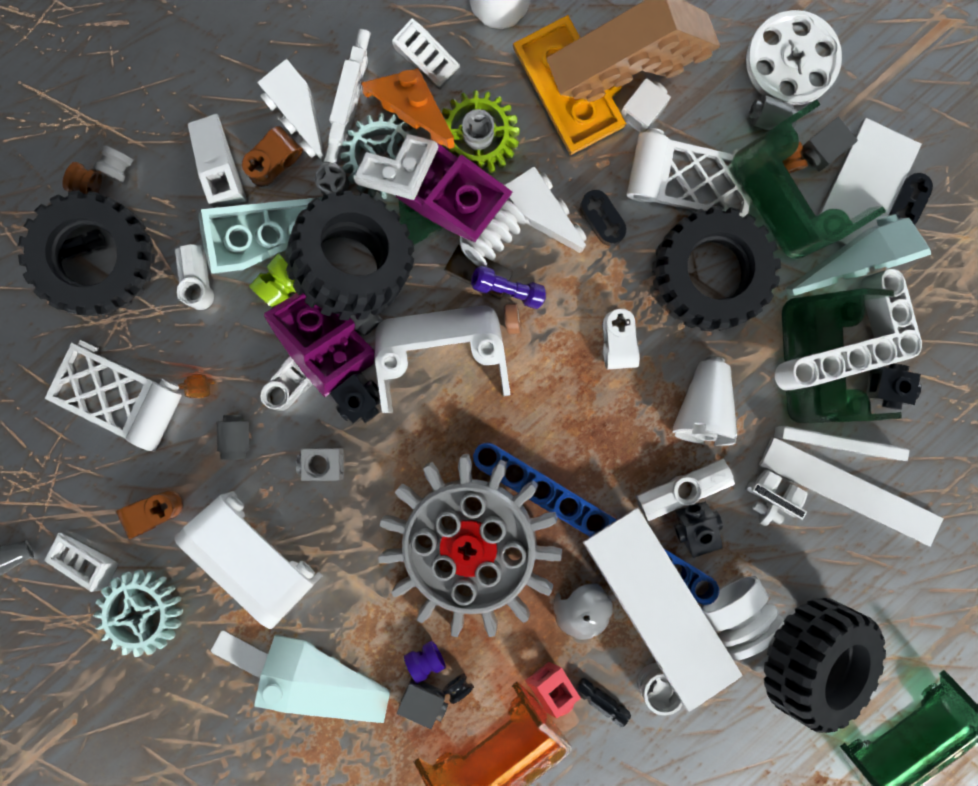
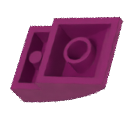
[396,143,513,242]
[264,293,375,397]

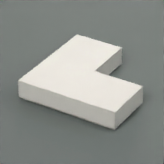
[354,134,438,200]

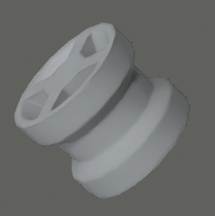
[93,145,133,183]
[315,163,349,196]

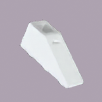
[257,58,325,163]
[188,114,248,208]
[504,166,587,253]

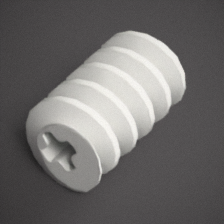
[460,200,526,267]

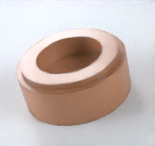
[504,303,521,335]

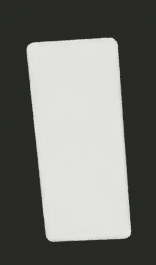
[211,630,268,678]

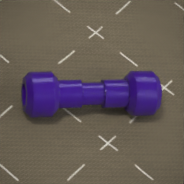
[471,265,546,309]

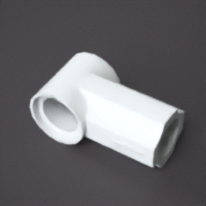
[175,244,214,310]

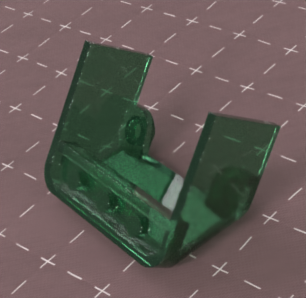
[731,100,886,259]
[781,288,902,423]
[840,670,978,786]

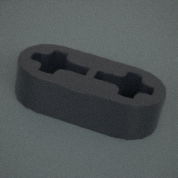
[889,173,933,225]
[580,190,626,246]

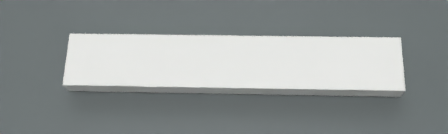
[758,437,944,547]

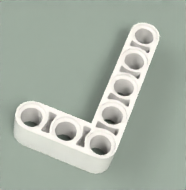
[775,269,922,390]

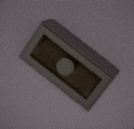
[444,244,514,299]

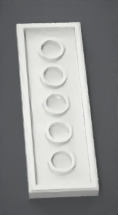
[583,508,743,712]

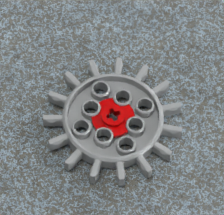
[378,454,562,637]

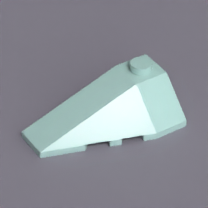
[198,197,323,274]
[786,214,931,296]
[254,635,391,723]

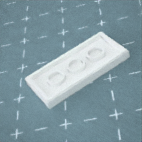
[810,118,922,246]

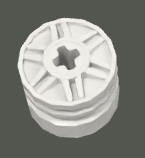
[701,576,785,660]

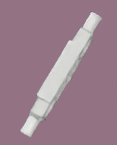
[324,29,371,164]

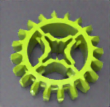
[441,89,520,174]

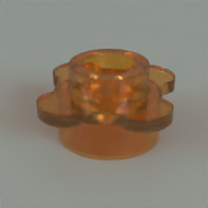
[178,374,215,398]

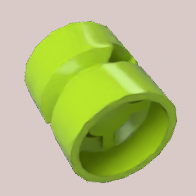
[249,253,296,308]

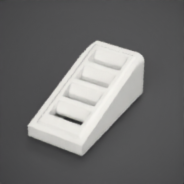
[392,18,460,89]
[44,533,118,592]

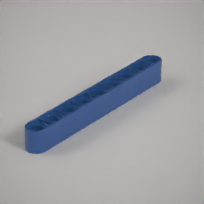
[473,442,719,605]

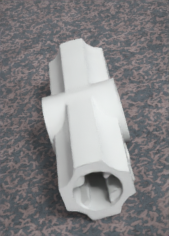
[636,459,735,521]

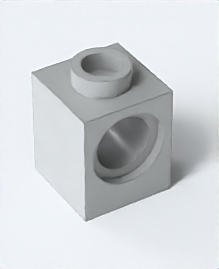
[296,448,344,481]

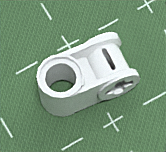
[602,308,639,370]
[260,356,312,411]

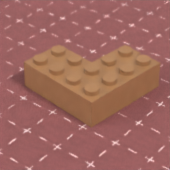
[546,0,720,102]

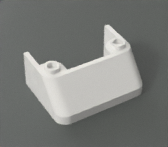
[375,305,510,413]
[174,491,322,629]

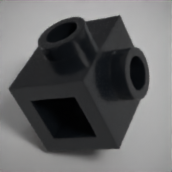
[865,363,922,410]
[330,373,381,424]
[674,501,723,558]

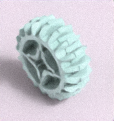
[340,113,418,199]
[93,570,183,657]

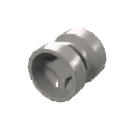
[462,109,494,150]

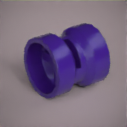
[404,640,446,684]

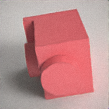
[525,662,581,718]

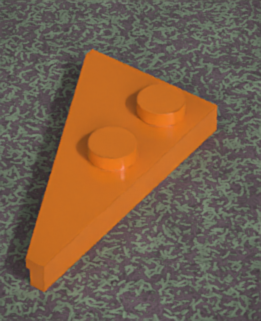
[361,68,455,149]

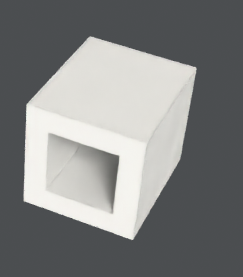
[621,78,671,133]

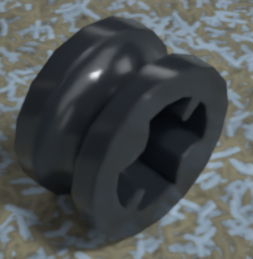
[442,673,474,704]

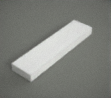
[774,426,910,461]

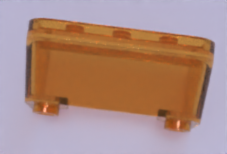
[413,682,572,786]

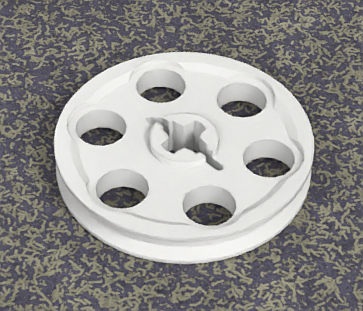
[746,10,842,106]

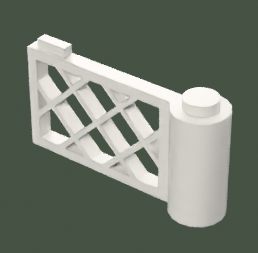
[627,128,758,217]
[44,340,182,452]

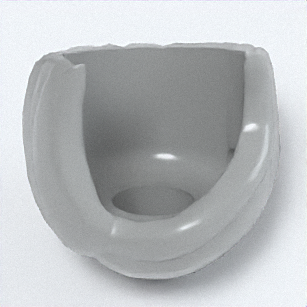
[553,583,613,640]

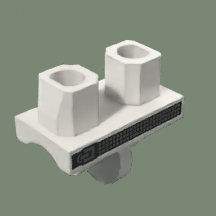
[745,470,808,526]

